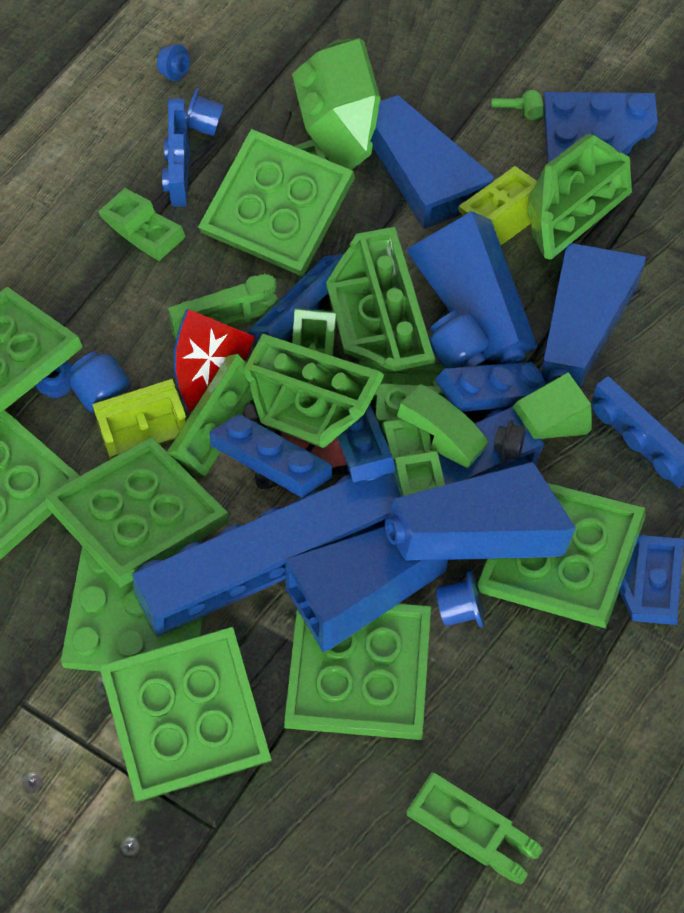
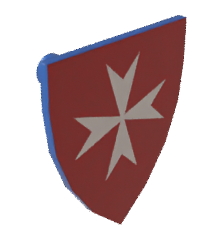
[174,309,255,412]

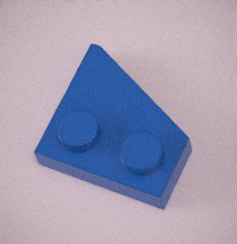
[162,99,190,207]
[619,535,684,625]

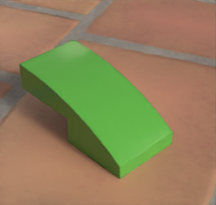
[98,188,186,261]
[397,384,489,468]
[381,419,445,497]

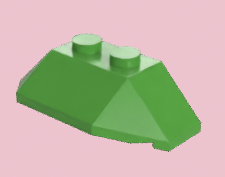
[292,38,380,170]
[528,134,632,259]
[326,227,435,371]
[243,334,384,448]

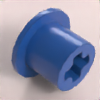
[186,87,224,137]
[436,571,485,627]

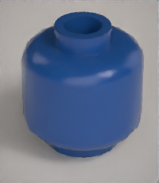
[429,311,489,369]
[69,351,131,413]

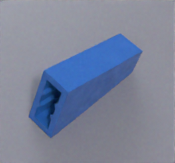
[370,95,494,229]
[407,211,537,364]
[541,243,646,388]
[385,462,576,561]
[286,527,448,652]

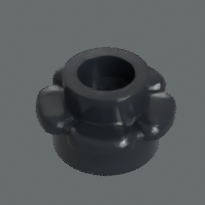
[494,420,526,462]

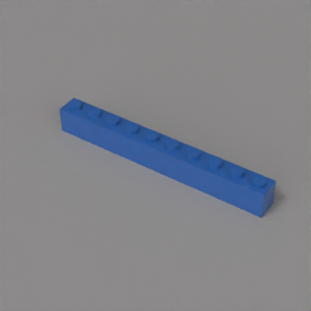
[132,407,544,637]

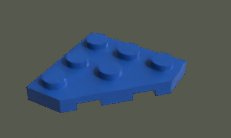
[543,92,658,164]

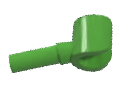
[492,90,544,120]

